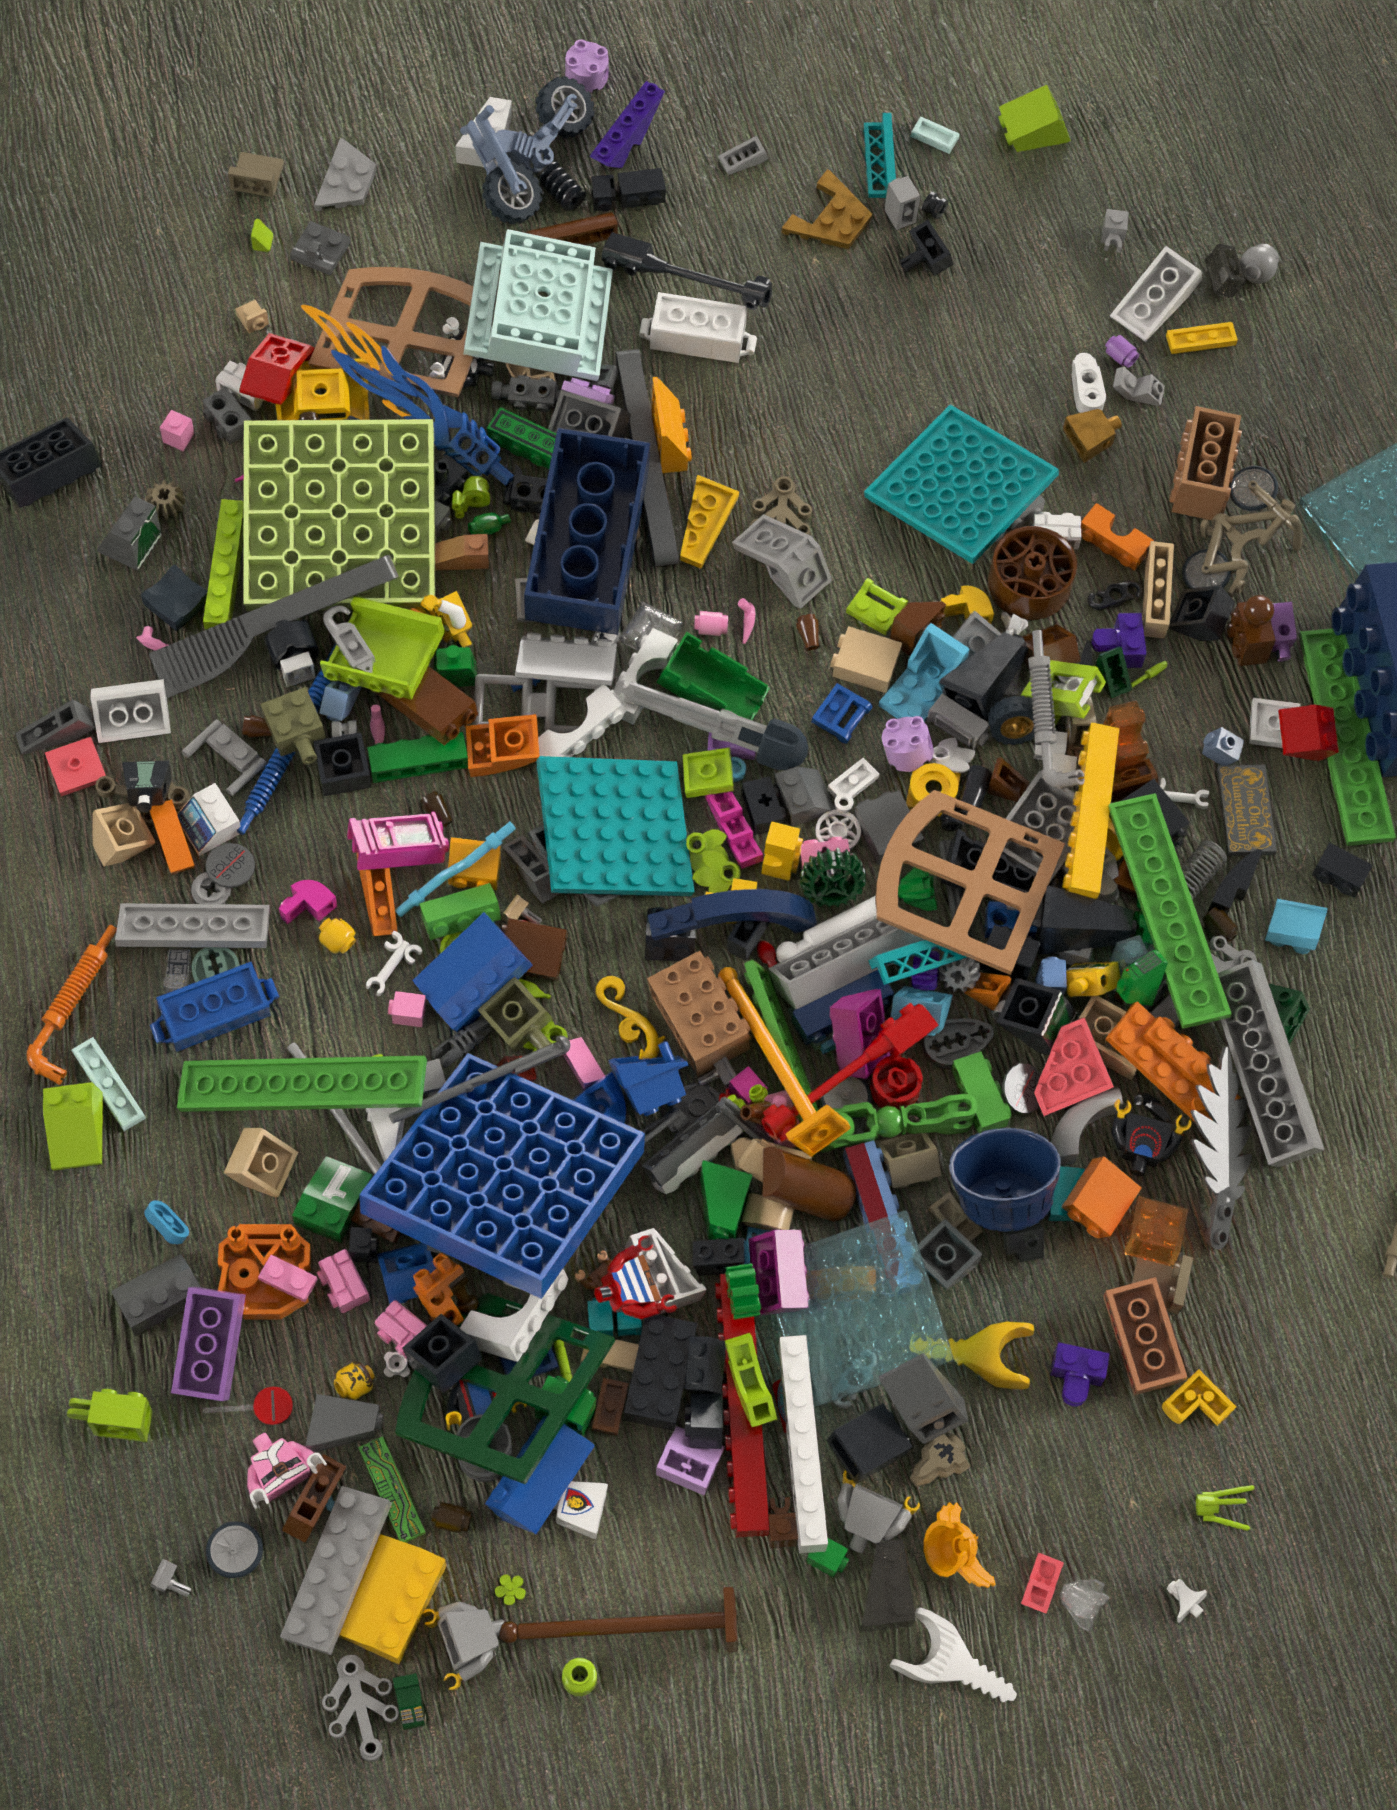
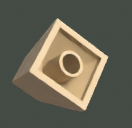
[92,803,156,866]

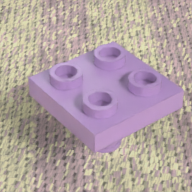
[562,378,615,404]

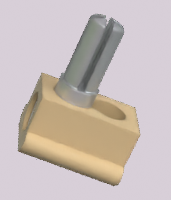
[501,895,542,924]

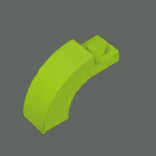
[725,1333,777,1427]

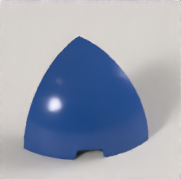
[571,1072,626,1124]

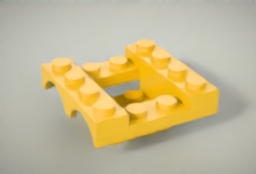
[276,358,370,420]

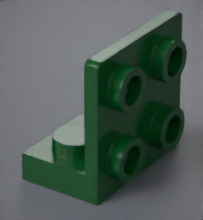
[1268,983,1310,1045]

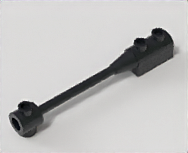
[602,232,772,310]

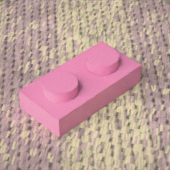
[258,1255,318,1302]

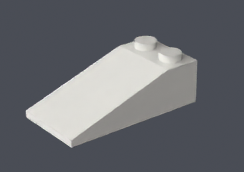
[1110,246,1202,342]

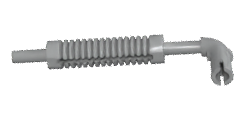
[1028,630,1085,790]

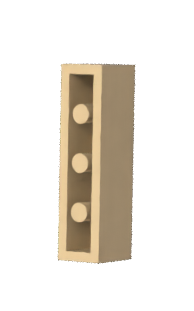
[1142,541,1174,639]

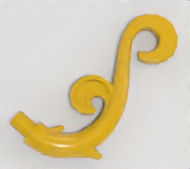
[595,976,665,1059]

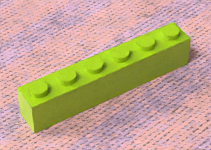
[203,499,244,630]

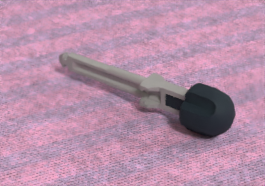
[614,680,808,770]

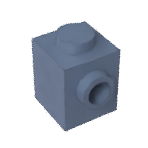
[1202,727,1244,766]

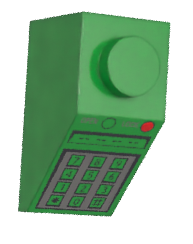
[1116,950,1168,1006]

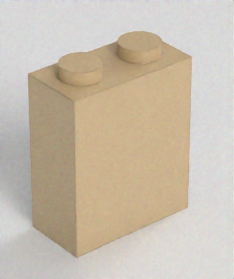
[830,626,902,693]

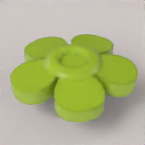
[495,1574,526,1606]

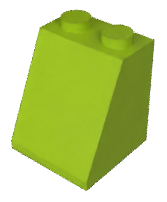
[998,85,1071,152]

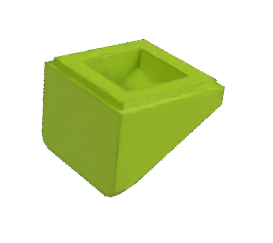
[251,219,273,252]

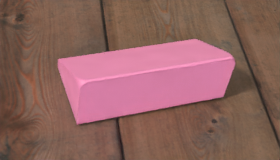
[563,1037,605,1090]

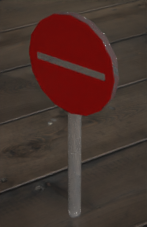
[203,1386,293,1425]

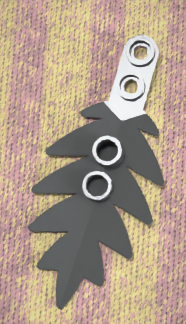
[1191,1046,1252,1249]

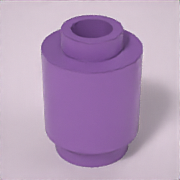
[1105,335,1139,368]

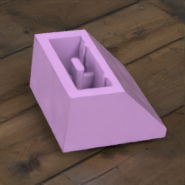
[656,1426,725,1496]

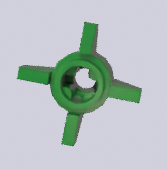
[898,867,937,911]

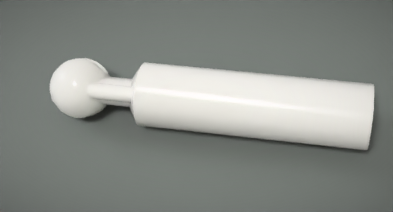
[776,896,876,962]

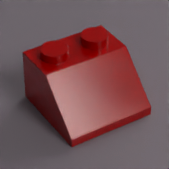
[1278,704,1339,761]

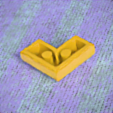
[1162,1369,1236,1426]

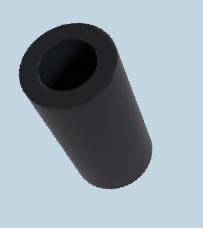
[955,765,992,816]

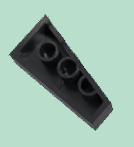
[941,829,1036,902]

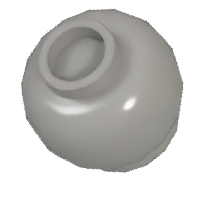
[1240,243,1279,284]

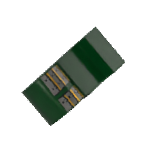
[393,1673,425,1730]

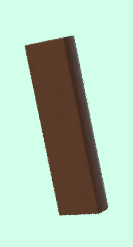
[525,212,618,245]

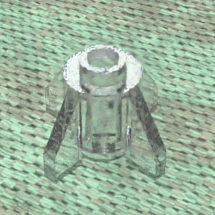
[1060,1579,1109,1632]

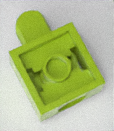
[67,1389,153,1442]

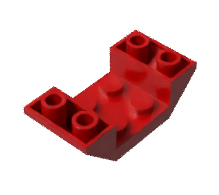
[239,333,315,405]

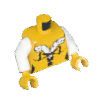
[414,591,473,647]

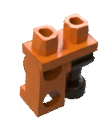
[413,1253,479,1326]

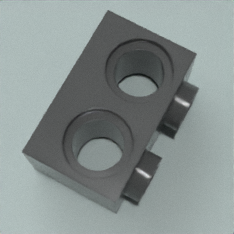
[202,387,251,444]

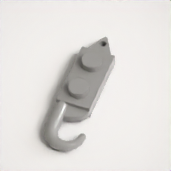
[323,606,376,673]

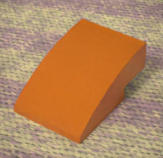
[466,714,540,777]

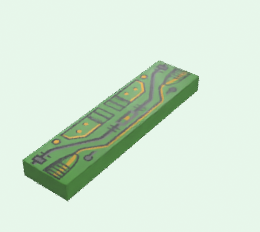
[358,1436,426,1543]

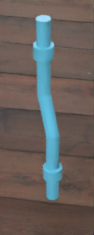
[395,821,516,917]

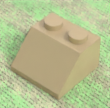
[224,1128,298,1197]

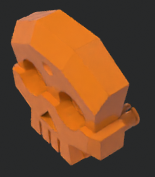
[218,1224,311,1320]

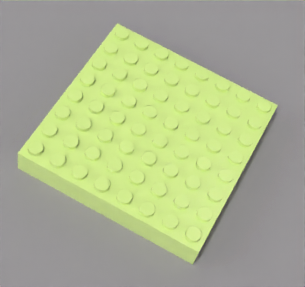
[244,419,435,611]

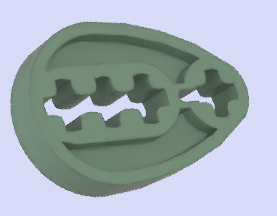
[191,947,239,983]

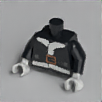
[429,317,495,389]

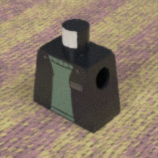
[122,760,172,813]

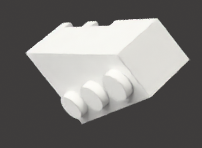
[455,97,512,167]
[625,1228,707,1315]

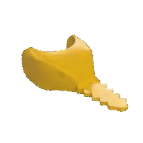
[910,1322,1034,1389]

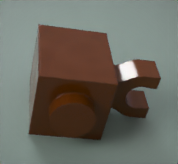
[768,1497,798,1548]

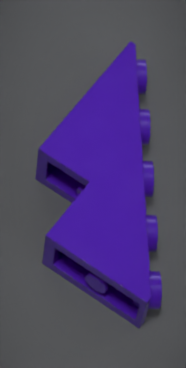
[590,81,665,168]

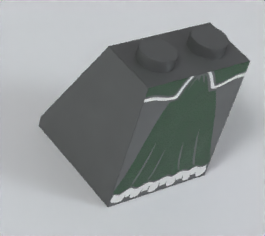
[97,496,162,571]

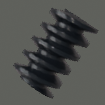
[539,161,586,211]

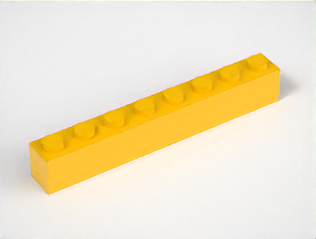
[1063,722,1119,899]

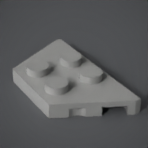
[314,138,377,211]

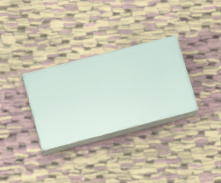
[911,117,960,154]

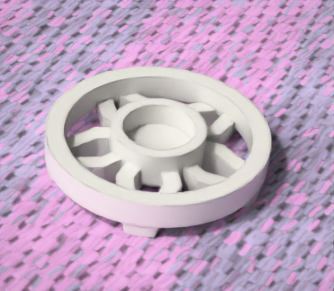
[815,810,861,850]

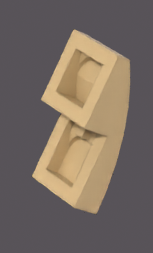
[580,1340,639,1372]

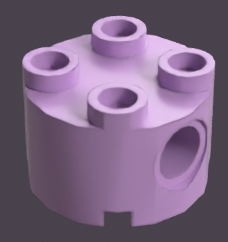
[565,40,609,93]
[881,716,934,772]

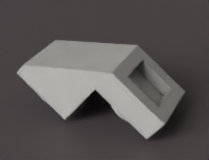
[1113,367,1165,406]

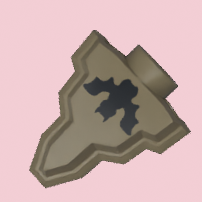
[910,1433,971,1487]

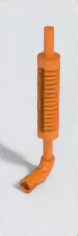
[26,925,117,1085]

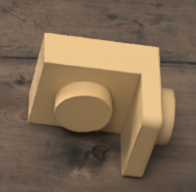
[235,300,269,333]

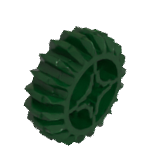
[800,847,866,909]

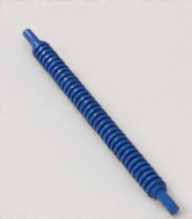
[237,643,337,835]

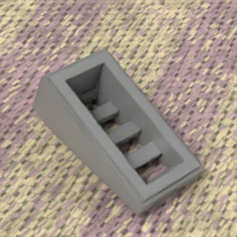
[718,136,768,175]

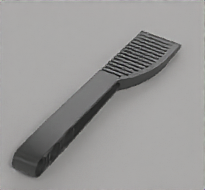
[149,555,399,698]

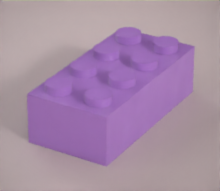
[171,1287,246,1401]

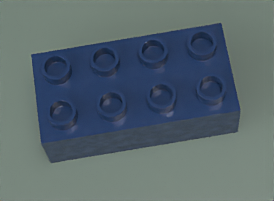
[524,428,650,635]
[1331,562,1397,777]

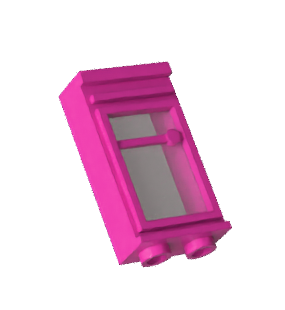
[347,812,449,870]

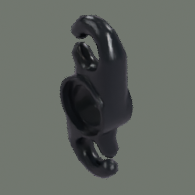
[1088,580,1143,611]

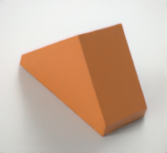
[965,972,1012,1011]

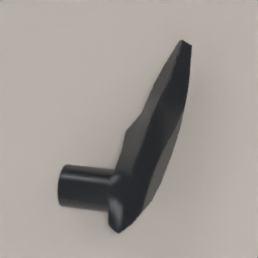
[1134,1092,1173,1124]

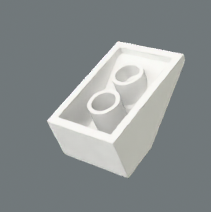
[366,1108,405,1162]

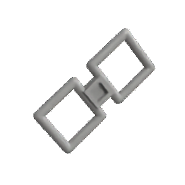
[473,674,602,733]

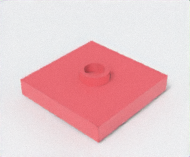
[45,737,106,797]

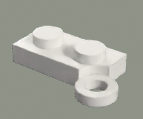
[827,758,879,813]

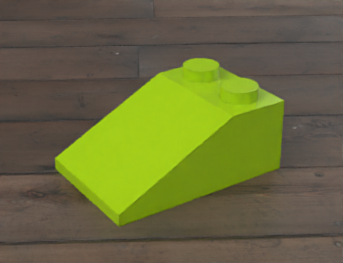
[43,1082,103,1171]

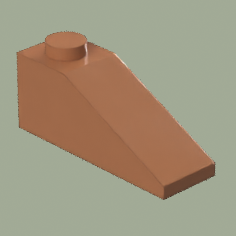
[435,534,489,571]

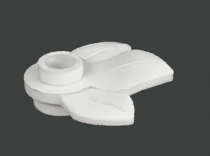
[929,738,975,773]

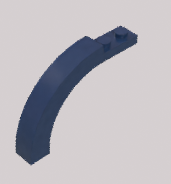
[648,889,817,941]

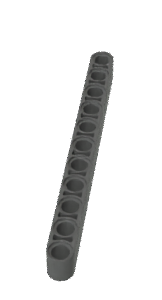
[615,349,678,567]

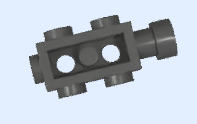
[491,375,561,412]

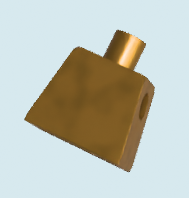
[1063,409,1122,463]

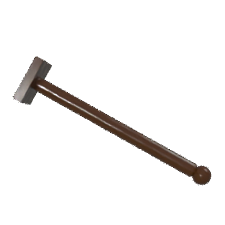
[499,1587,738,1652]

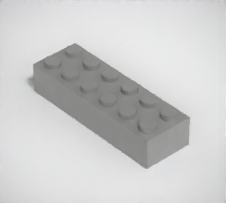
[768,908,924,1009]

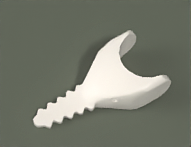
[890,1608,1017,1702]

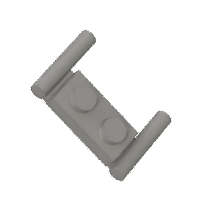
[182,719,267,796]

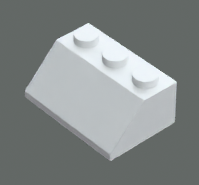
[90,679,171,743]

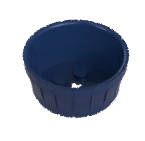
[949,1128,1061,1232]

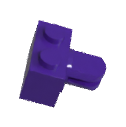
[1091,613,1146,668]
[1050,1342,1110,1407]

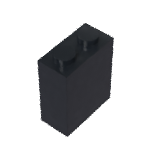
[826,1403,913,1484]

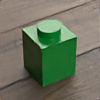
[806,1537,849,1578]

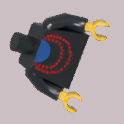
[1111,1099,1191,1176]

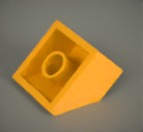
[448,837,501,890]

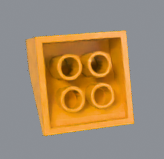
[651,377,692,473]

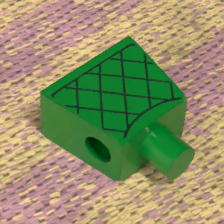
[432,645,477,687]

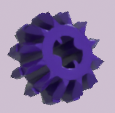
[912,951,940,991]

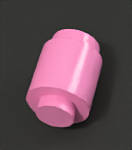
[694,611,728,636]

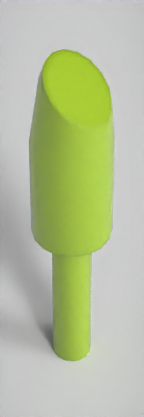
[1131,661,1167,687]

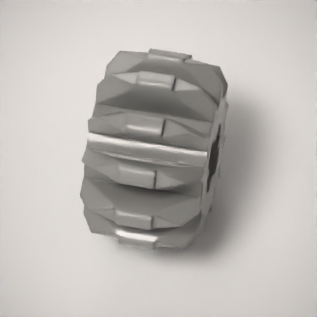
[938,952,980,993]

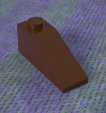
[282,1454,346,1543]

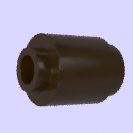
[1202,907,1238,944]
[431,1502,472,1534]

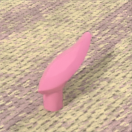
[738,598,756,644]
[136,626,168,651]
[370,705,385,744]

